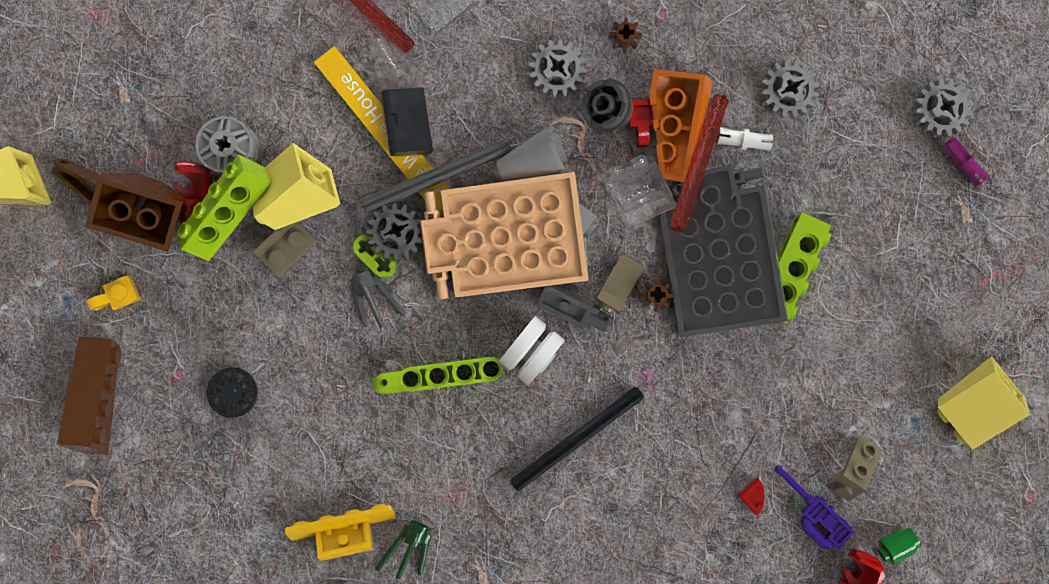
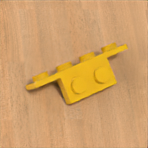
[284,504,396,561]

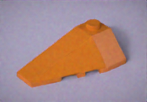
[649,69,713,183]

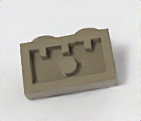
[253,221,318,277]

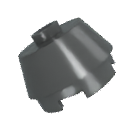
[580,79,633,132]

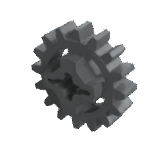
[366,203,423,262]

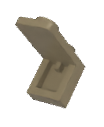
[595,255,644,314]
[827,435,882,501]

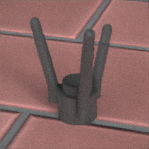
[351,271,405,328]

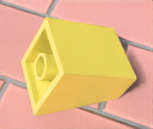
[252,143,340,230]
[0,146,51,205]
[937,357,1030,450]

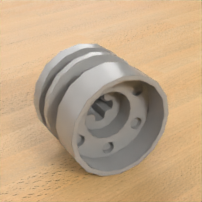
[195,116,263,175]

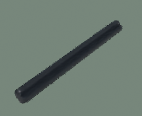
[510,387,644,491]

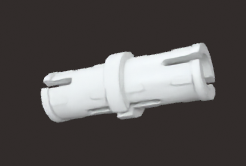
[717,127,773,151]

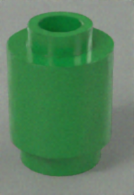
[877,528,921,565]

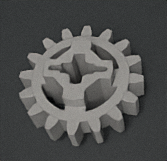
[529,39,586,99]
[760,60,820,119]
[912,79,974,138]

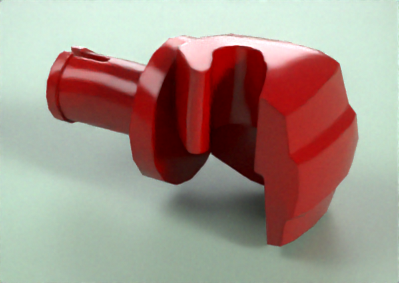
[173,161,211,228]
[838,549,885,584]

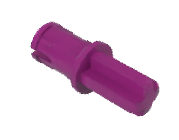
[943,138,989,187]

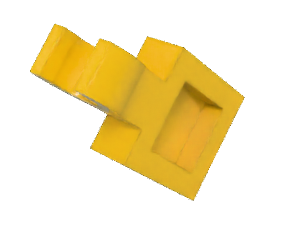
[86,275,141,311]

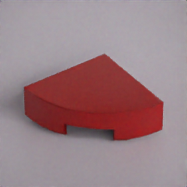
[737,477,765,516]

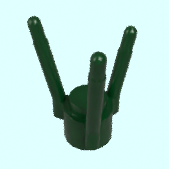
[376,520,432,579]

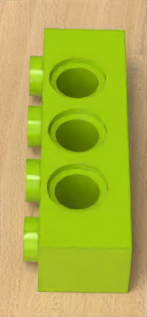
[177,154,271,261]
[778,212,831,324]

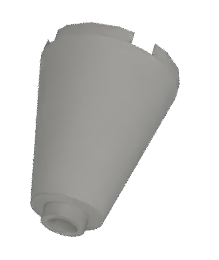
[494,125,571,182]

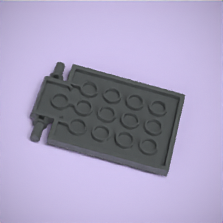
[657,164,789,337]

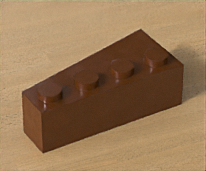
[57,336,122,455]

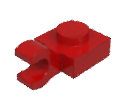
[629,100,654,148]

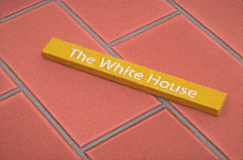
[314,46,449,218]

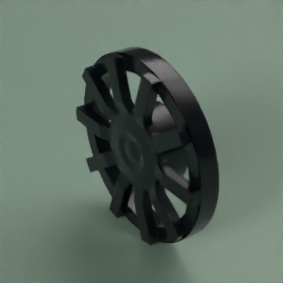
[207,367,258,418]

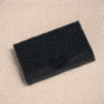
[381,87,433,156]

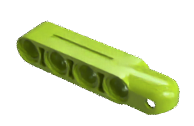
[371,357,503,394]

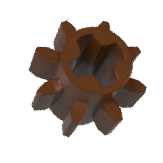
[608,18,642,53]
[639,278,674,312]

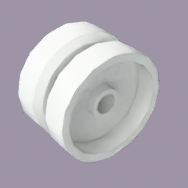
[498,316,565,385]

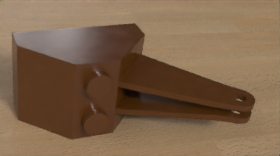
[51,158,185,252]

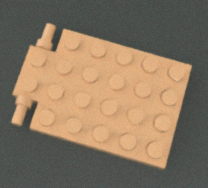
[420,172,589,299]

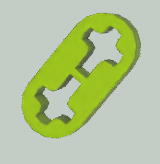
[353,235,397,278]

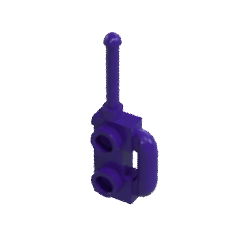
[774,465,855,549]

